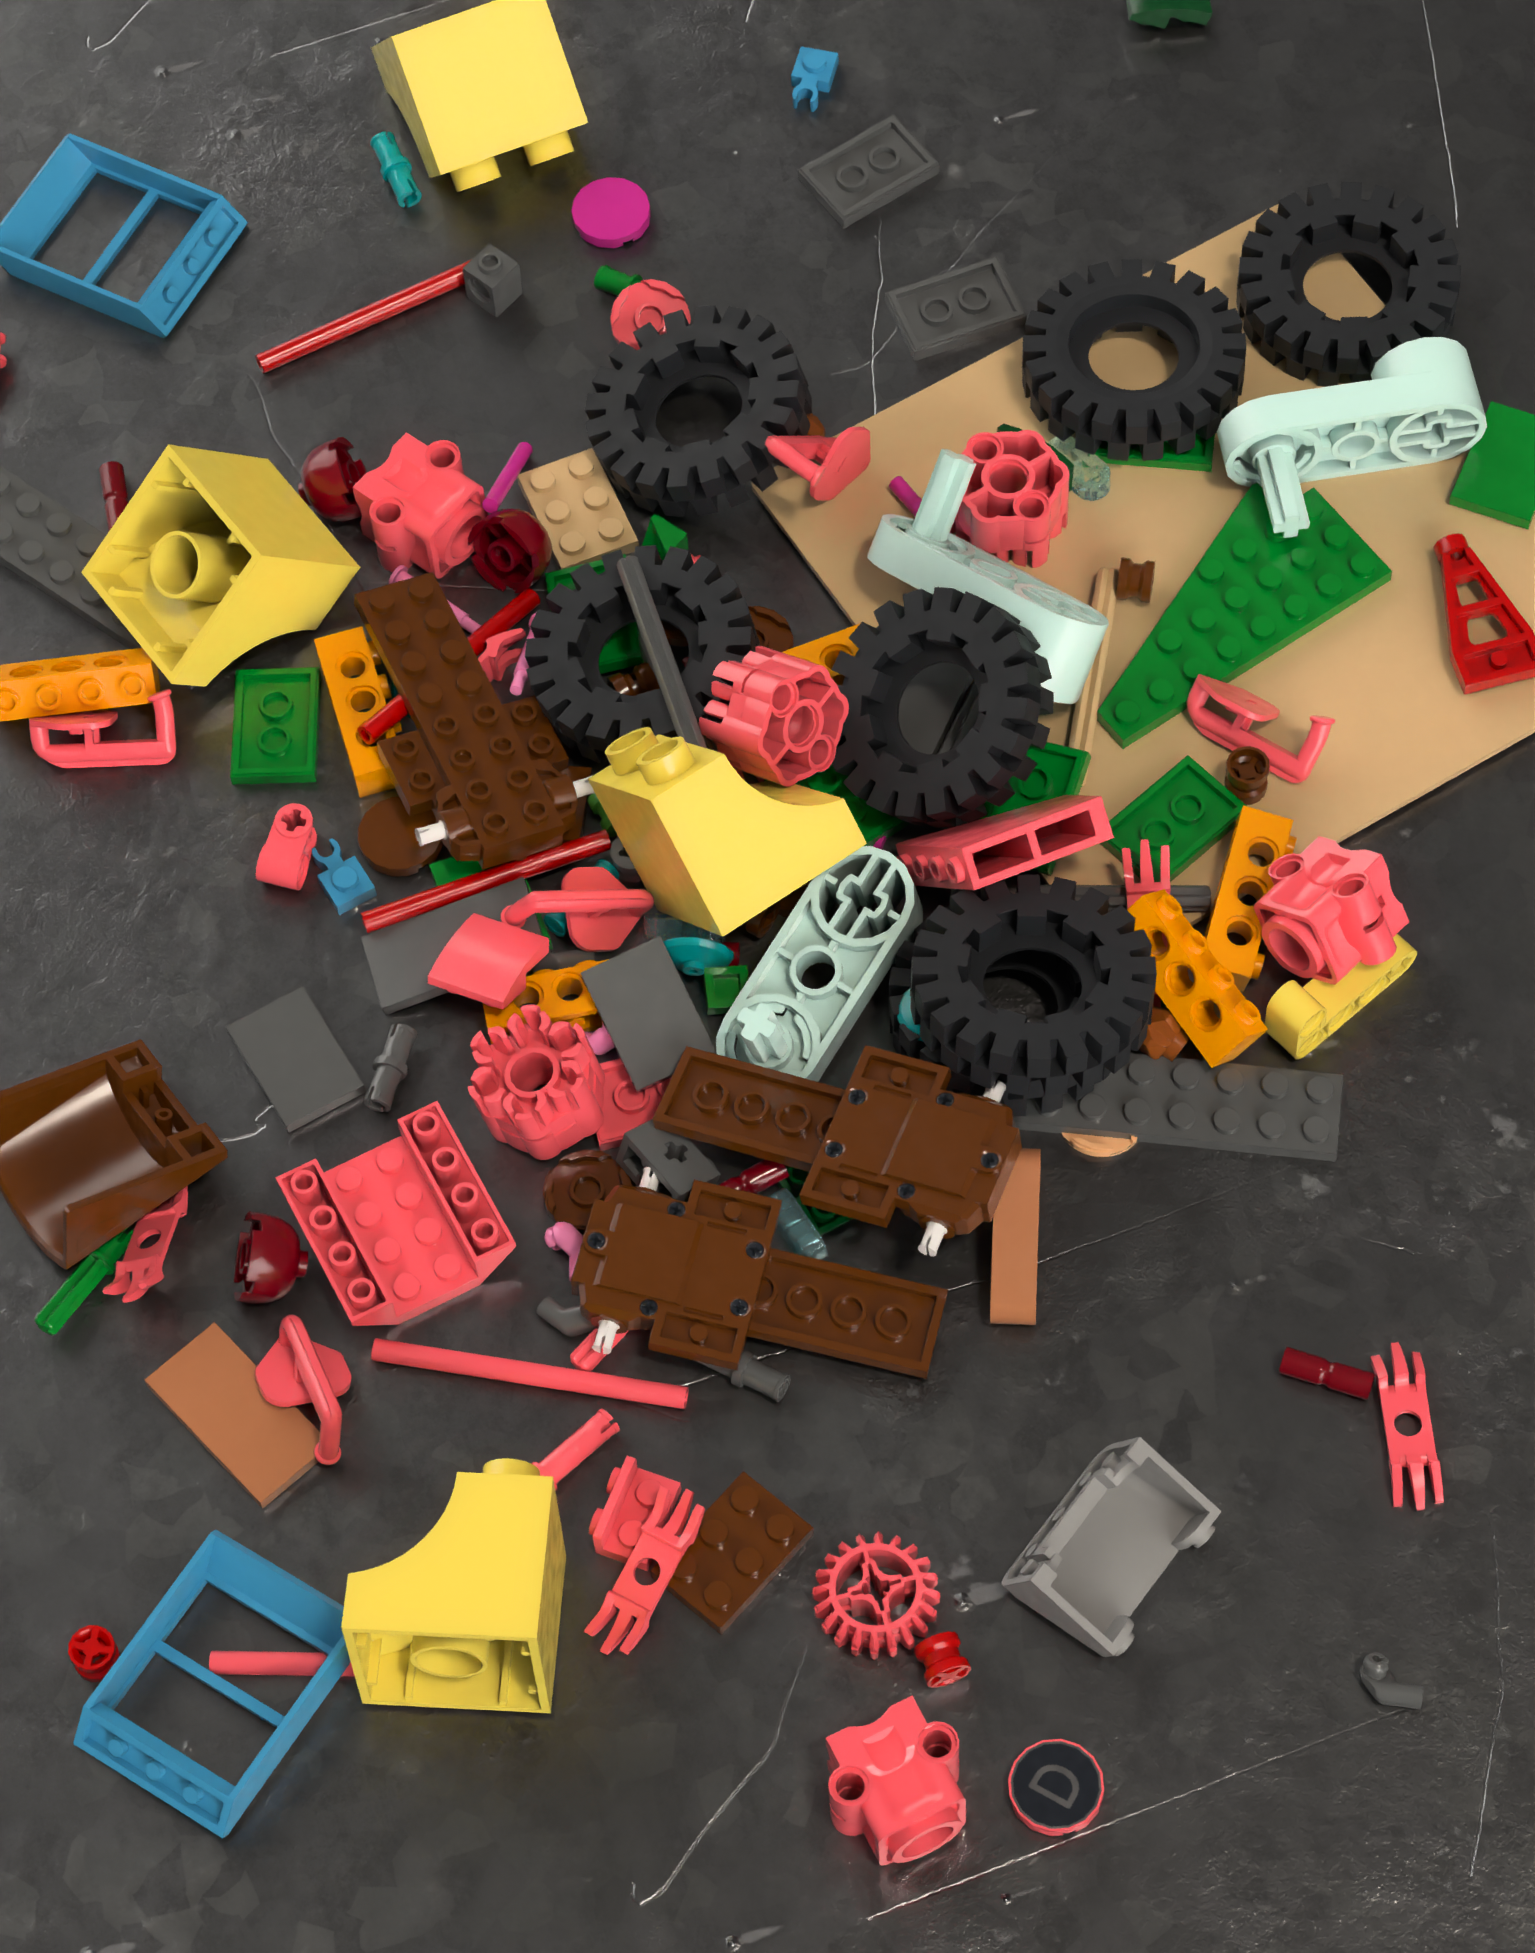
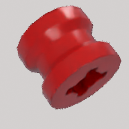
[68,1625,121,1682]
[914,1631,971,1688]

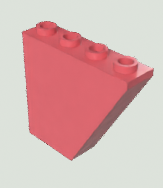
[895,795,1114,891]

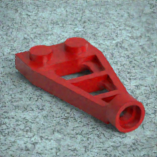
[1433,534,1535,695]

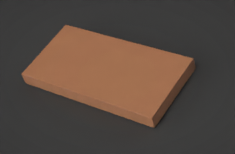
[144,1322,320,1509]

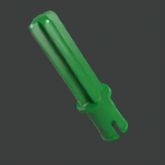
[34,1228,133,1336]

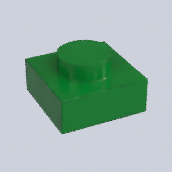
[702,965,749,1015]

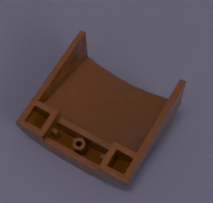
[0,1039,228,1270]

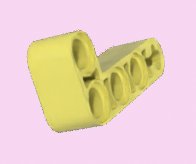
[1265,933,1417,1060]

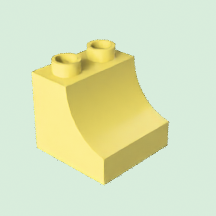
[371,0,588,192]
[81,444,360,687]
[588,727,867,937]
[341,1458,566,1713]

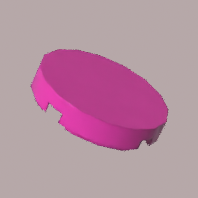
[571,177,651,248]

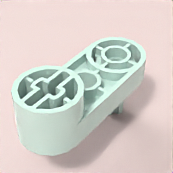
[1217,337,1487,538]
[867,449,1109,704]
[716,846,923,1082]

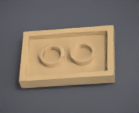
[517,448,639,570]

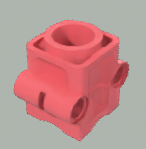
[353,432,488,579]
[1254,836,1409,985]
[826,1696,966,1866]

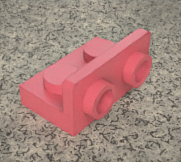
[589,1455,682,1571]

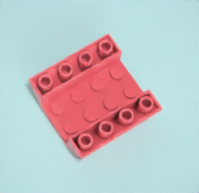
[276,1101,516,1326]

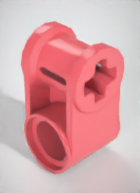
[256,803,318,891]

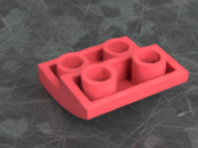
[428,913,549,1009]

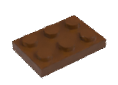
[650,1471,814,1635]

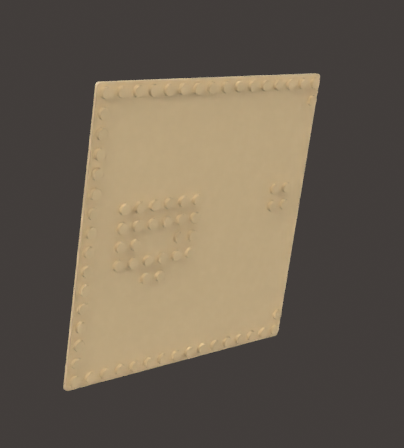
[752,204,1535,926]

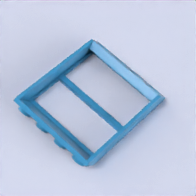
[0,133,248,338]
[73,1530,351,1838]

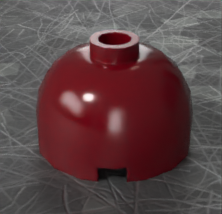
[298,437,367,522]
[468,509,552,593]
[234,1211,308,1303]

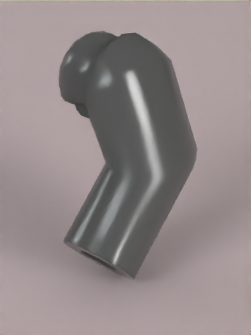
[531,948,594,973]
[536,1296,596,1337]
[1360,1653,1423,1709]

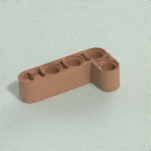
[990,1148,1041,1325]

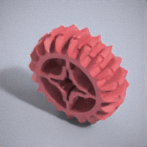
[812,1531,940,1660]

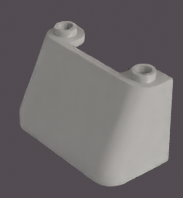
[1002,1437,1221,1657]

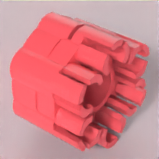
[950,430,1069,568]
[699,646,849,787]
[468,1005,605,1160]

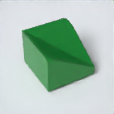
[642,514,689,560]

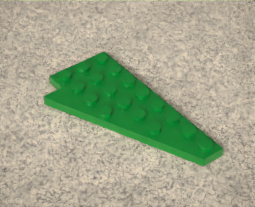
[1097,482,1392,749]

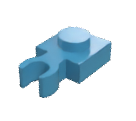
[791,46,839,112]
[312,838,377,915]

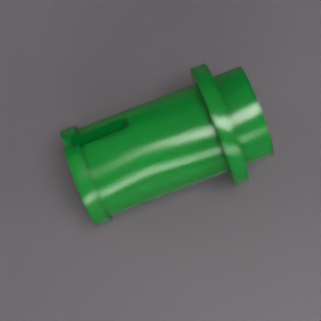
[594,265,643,296]

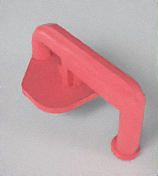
[765,427,871,501]
[1187,674,1335,783]
[29,689,176,768]
[501,867,654,952]
[255,1314,351,1465]

